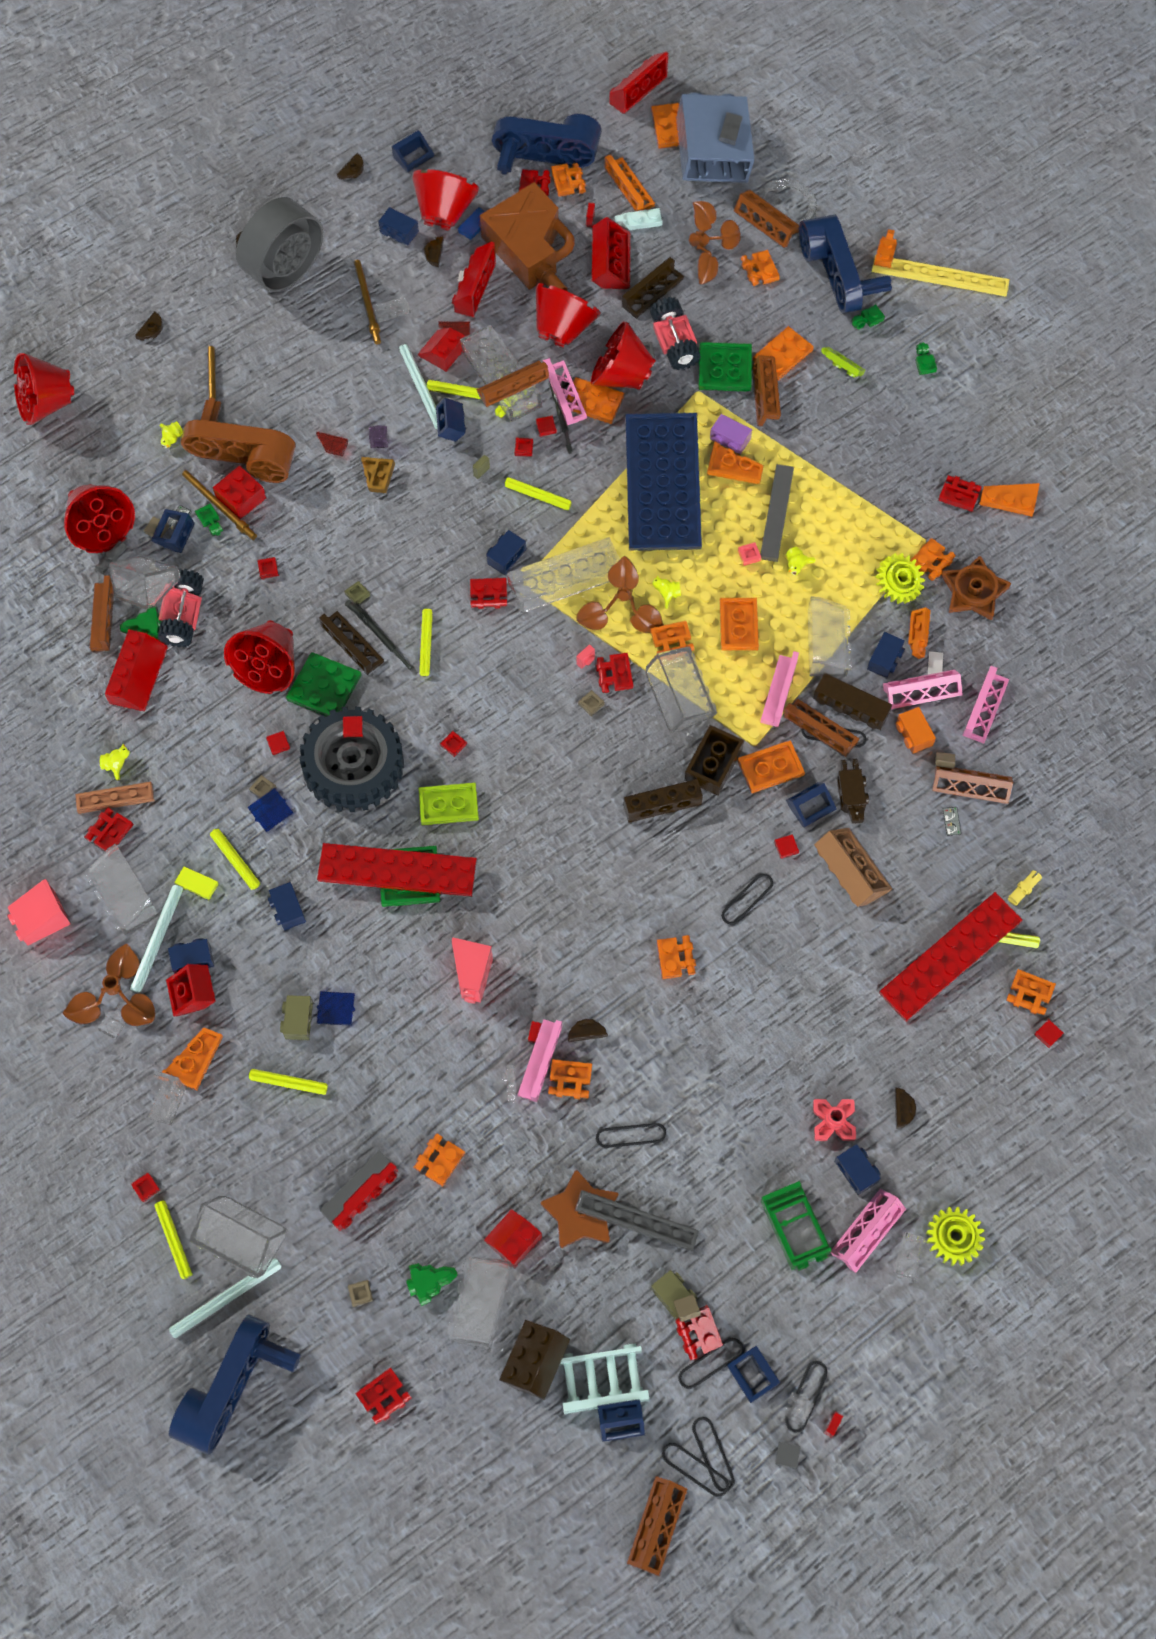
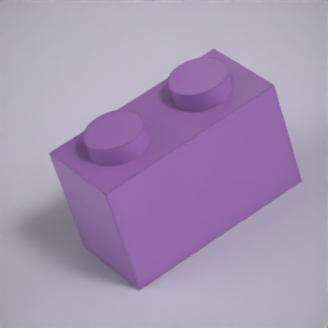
[710,414,752,455]

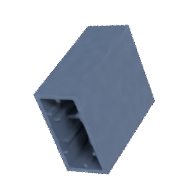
[676,92,754,183]

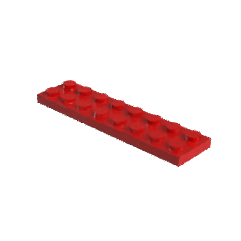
[317,843,477,897]
[879,892,1022,1022]

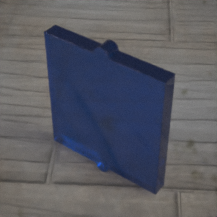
[247,788,293,833]
[317,991,355,1026]

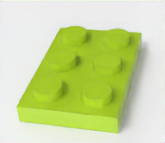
[419,782,479,825]

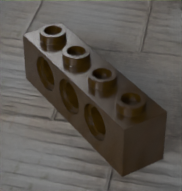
[623,779,703,823]

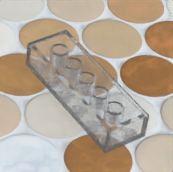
[460,324,542,422]
[507,537,620,613]

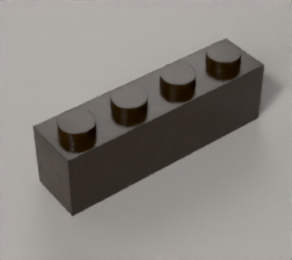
[813,673,893,731]

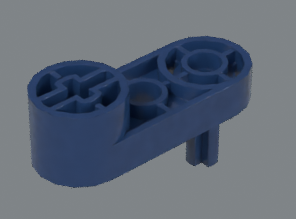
[491,114,602,175]
[799,214,892,313]
[168,1314,301,1455]

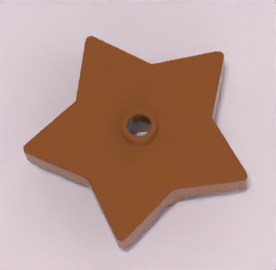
[941,556,1011,620]
[541,1170,619,1249]

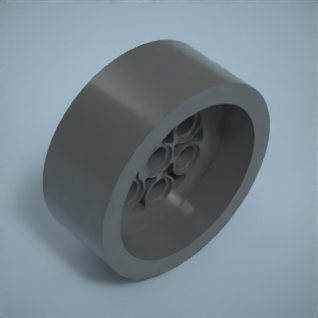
[236,197,323,292]

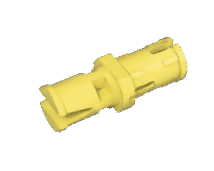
[1008,870,1042,906]

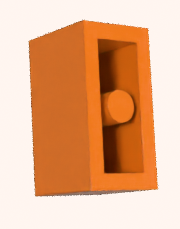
[896,707,936,754]

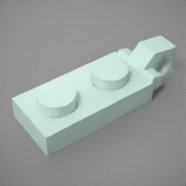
[615,208,662,230]

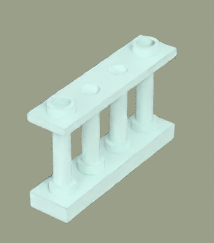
[559,1343,649,1414]

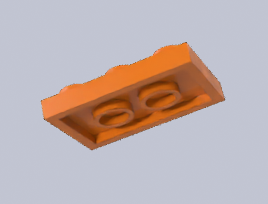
[651,103,680,148]
[753,326,814,381]
[566,377,624,424]
[720,598,759,651]
[737,740,805,794]

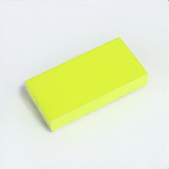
[174,867,219,900]

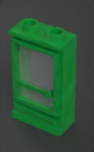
[760,1181,831,1271]

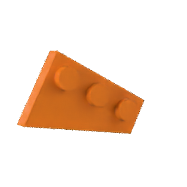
[707,441,764,484]
[979,483,1040,517]
[159,1028,223,1091]

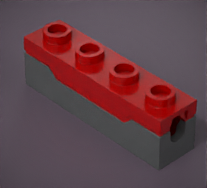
[320,1151,398,1231]

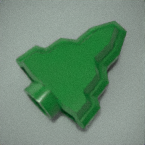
[120,606,161,640]
[406,1263,458,1306]

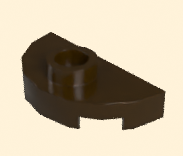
[337,153,364,180]
[424,236,444,268]
[135,311,163,341]
[568,1019,608,1043]
[895,1087,917,1129]

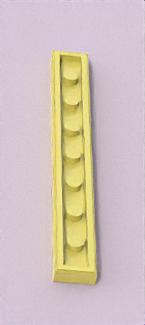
[872,255,1010,296]

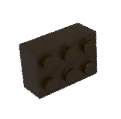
[684,725,744,796]
[499,1320,570,1400]

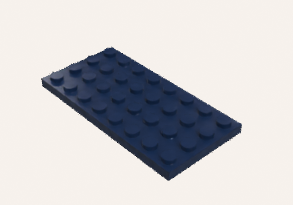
[625,413,702,551]

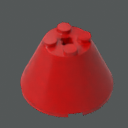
[412,169,479,230]
[536,283,601,348]
[590,321,656,390]
[13,353,74,425]
[64,484,135,553]
[224,620,295,694]

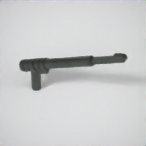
[549,377,573,454]
[345,600,412,670]

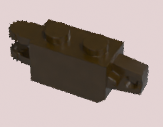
[837,759,869,824]

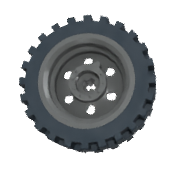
[299,706,404,812]

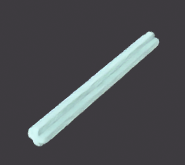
[399,344,437,429]
[130,885,183,993]
[169,1258,281,1338]

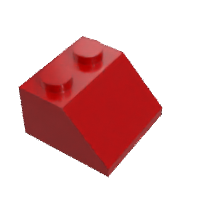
[418,327,466,372]
[166,964,216,1016]
[483,1209,542,1269]

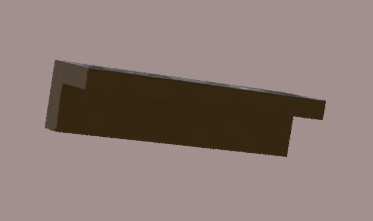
[622,257,684,319]
[319,611,384,675]

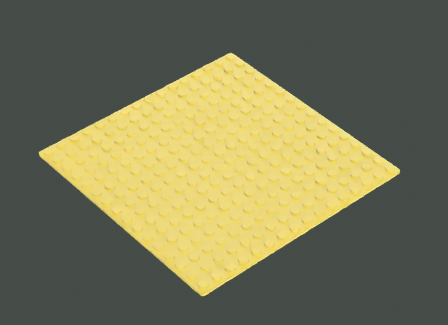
[523,391,926,747]

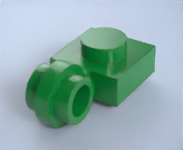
[851,304,885,329]
[915,342,937,375]
[195,503,223,536]

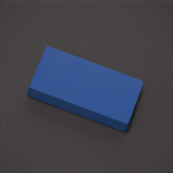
[458,207,486,240]

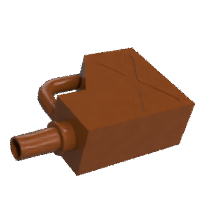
[480,182,575,291]

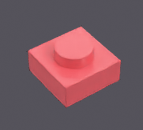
[738,542,761,566]
[576,644,595,669]

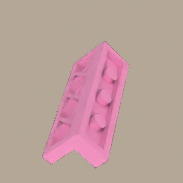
[543,358,587,425]
[760,651,799,727]
[963,666,1009,744]
[883,669,963,709]
[518,1019,563,1102]
[830,1189,906,1273]

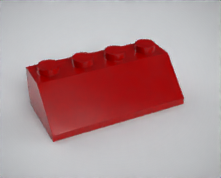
[609,52,669,114]
[592,217,631,289]
[452,242,496,317]
[105,629,168,712]

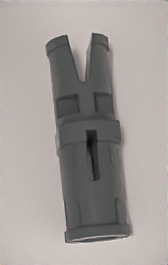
[95,541,128,575]

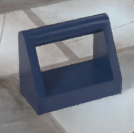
[391,130,435,173]
[151,509,195,553]
[786,782,836,828]
[727,1345,780,1403]
[597,1399,645,1442]

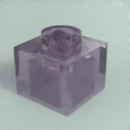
[369,425,389,448]

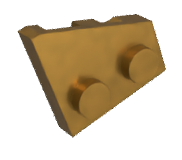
[361,457,395,493]

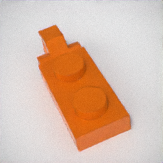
[874,229,897,268]
[908,607,931,659]

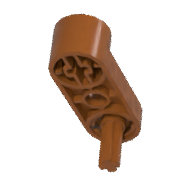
[181,398,296,483]

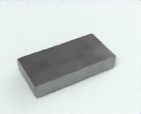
[719,112,743,145]

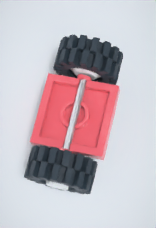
[650,297,701,370]
[158,568,204,647]

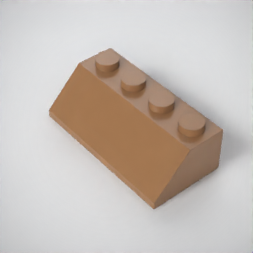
[814,828,892,907]

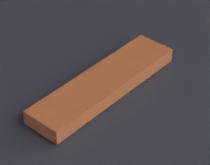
[75,781,154,814]

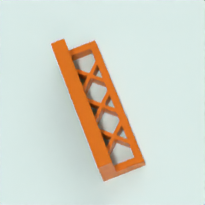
[605,154,655,211]

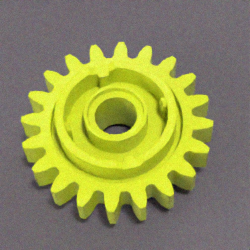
[875,553,925,604]
[926,1207,985,1266]

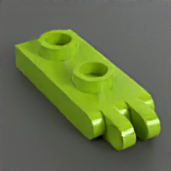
[821,347,866,378]

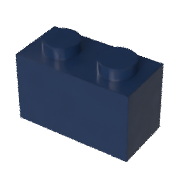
[378,207,419,246]
[436,398,466,442]
[486,530,526,575]
[867,631,905,678]
[268,882,306,931]
[168,938,215,974]
[834,1144,881,1196]

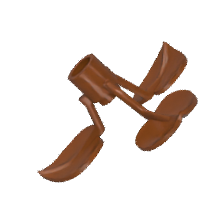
[689,201,741,285]
[577,556,664,633]
[63,944,155,1026]

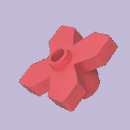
[813,1099,856,1141]

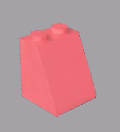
[8,879,71,946]
[452,937,493,1003]

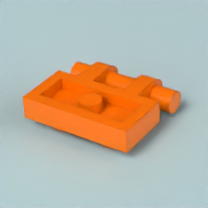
[551,163,586,197]
[741,250,780,286]
[910,538,956,581]
[650,621,694,659]
[657,935,696,979]
[1006,969,1056,1015]
[548,1059,592,1100]
[413,1133,465,1187]

